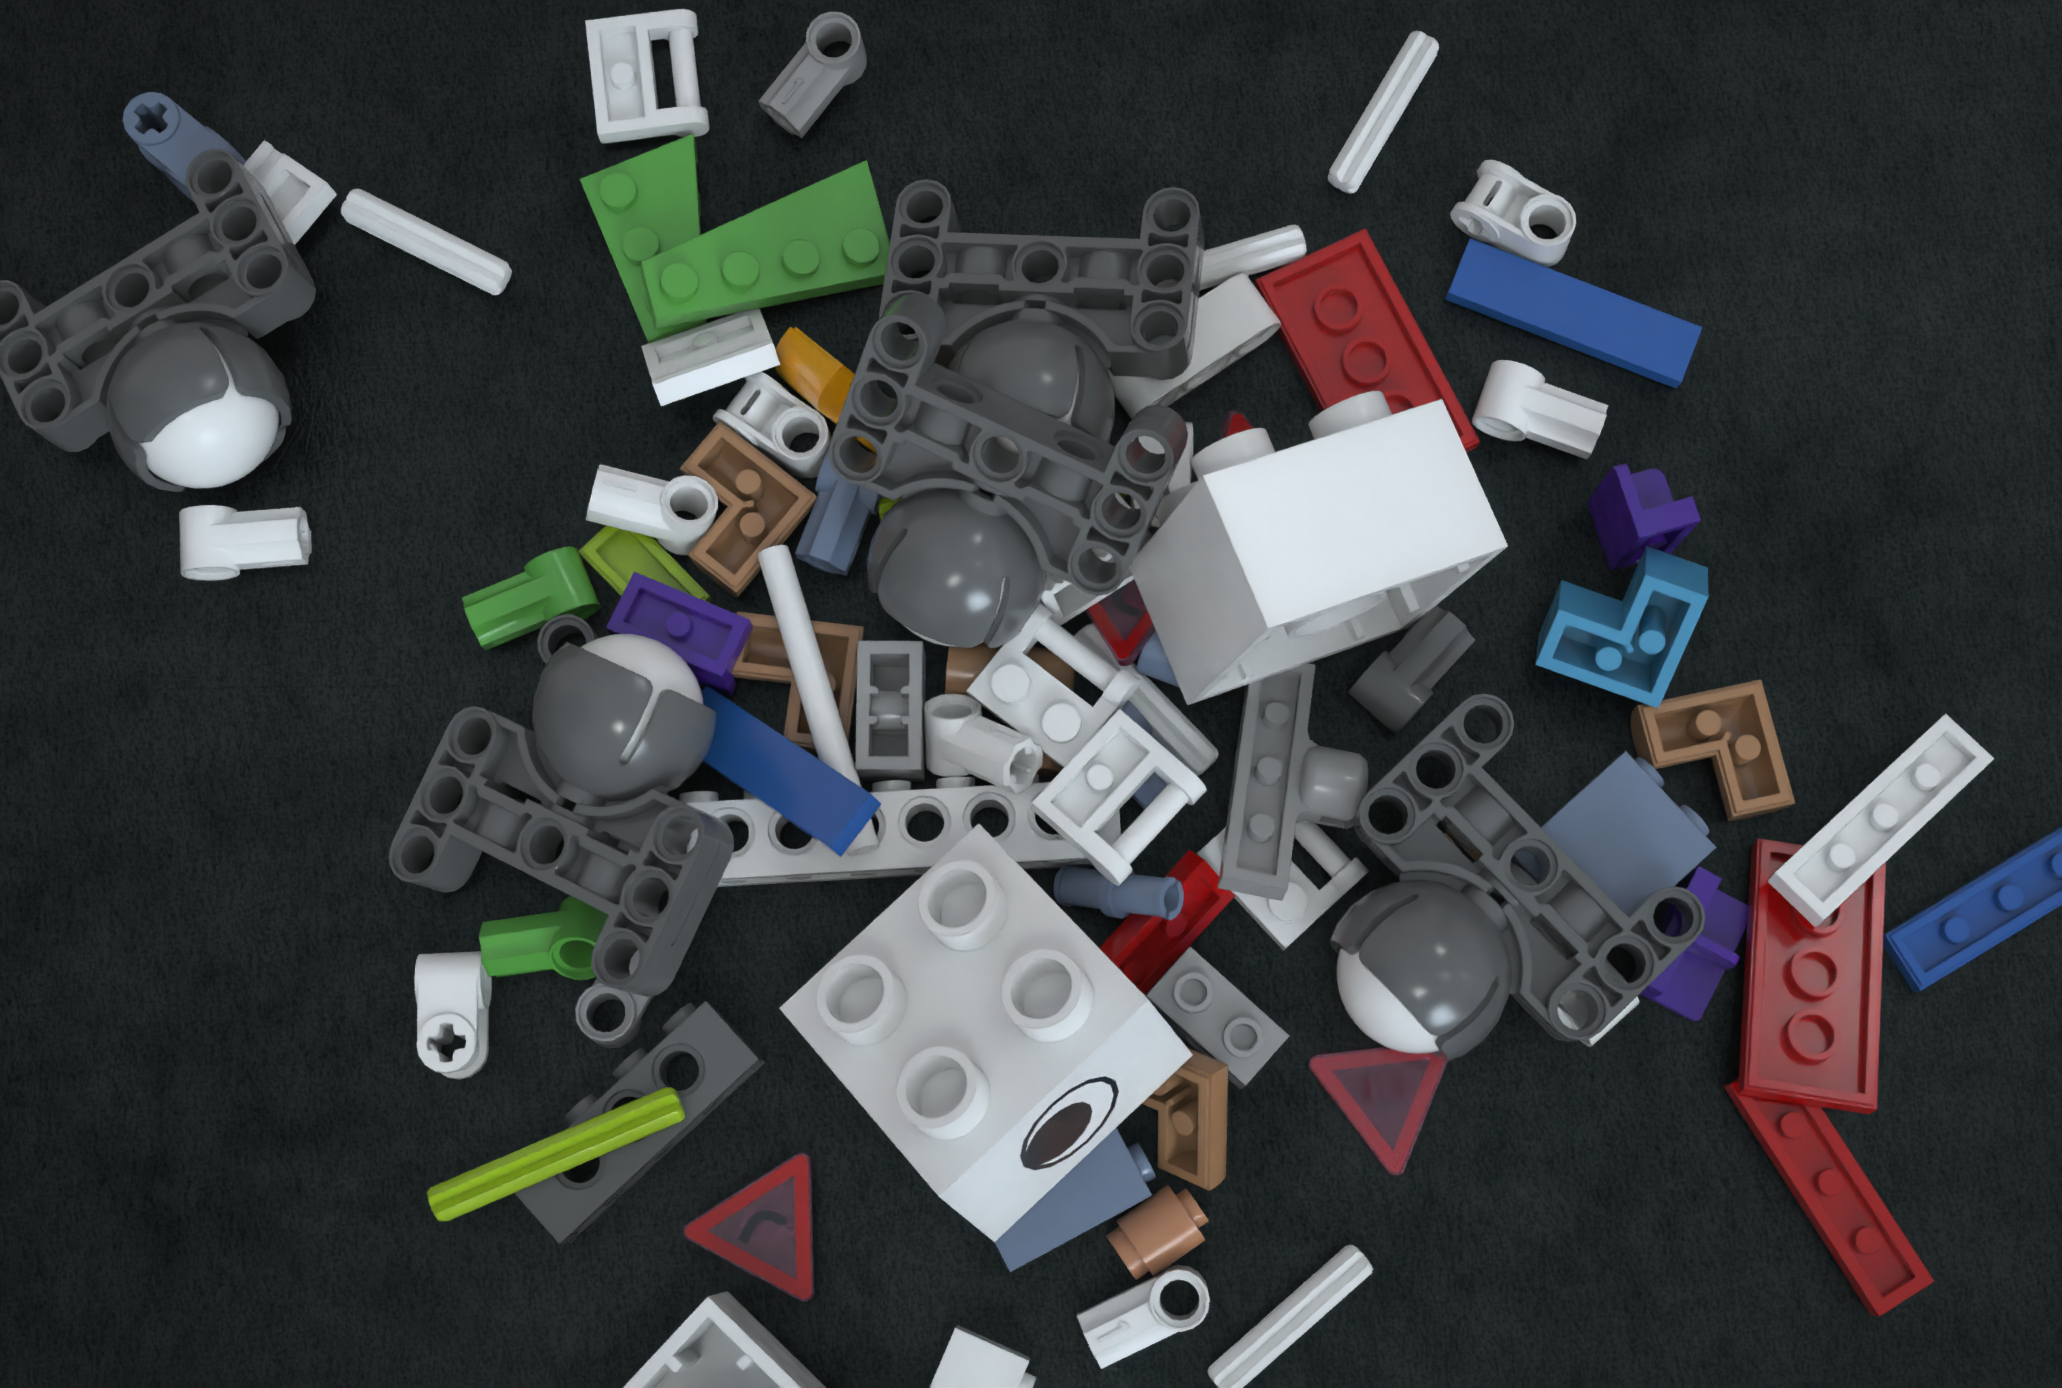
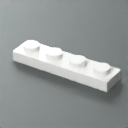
[1768,714,1994,928]

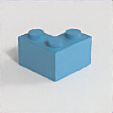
[1535,546,1709,708]

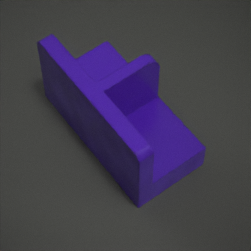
[1587,463,1701,571]
[606,572,753,697]
[1629,866,1748,1021]

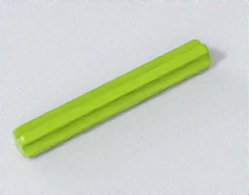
[427,1087,685,1221]

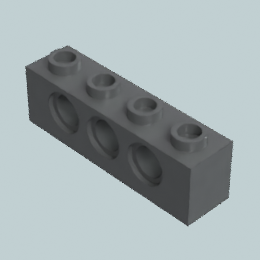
[515,1001,765,1244]

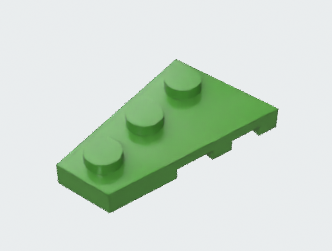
[580,134,708,343]

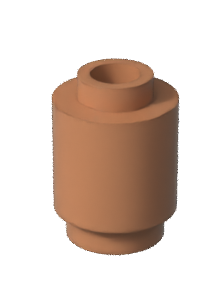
[1106,1185,1208,1280]

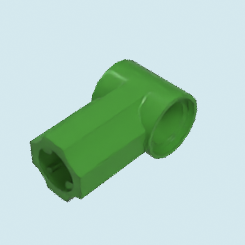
[462,547,600,651]
[479,896,609,980]

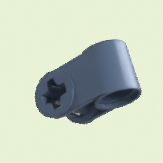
[123,92,246,203]

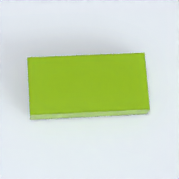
[579,525,712,603]

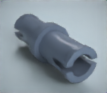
[1053,865,1184,920]

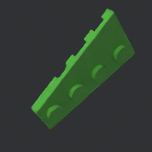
[640,160,890,329]

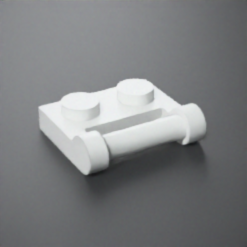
[585,9,710,144]
[967,603,1140,768]
[1031,709,1207,886]
[1197,821,1369,951]

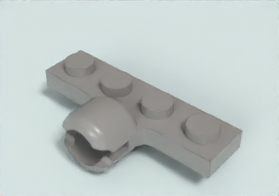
[1217,663,1369,901]

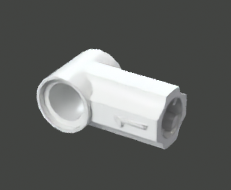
[1472,360,1608,459]
[586,464,718,555]
[179,505,312,581]
[923,694,1043,794]
[1077,1265,1210,1369]

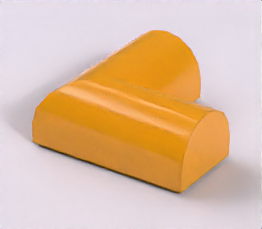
[775,327,877,454]

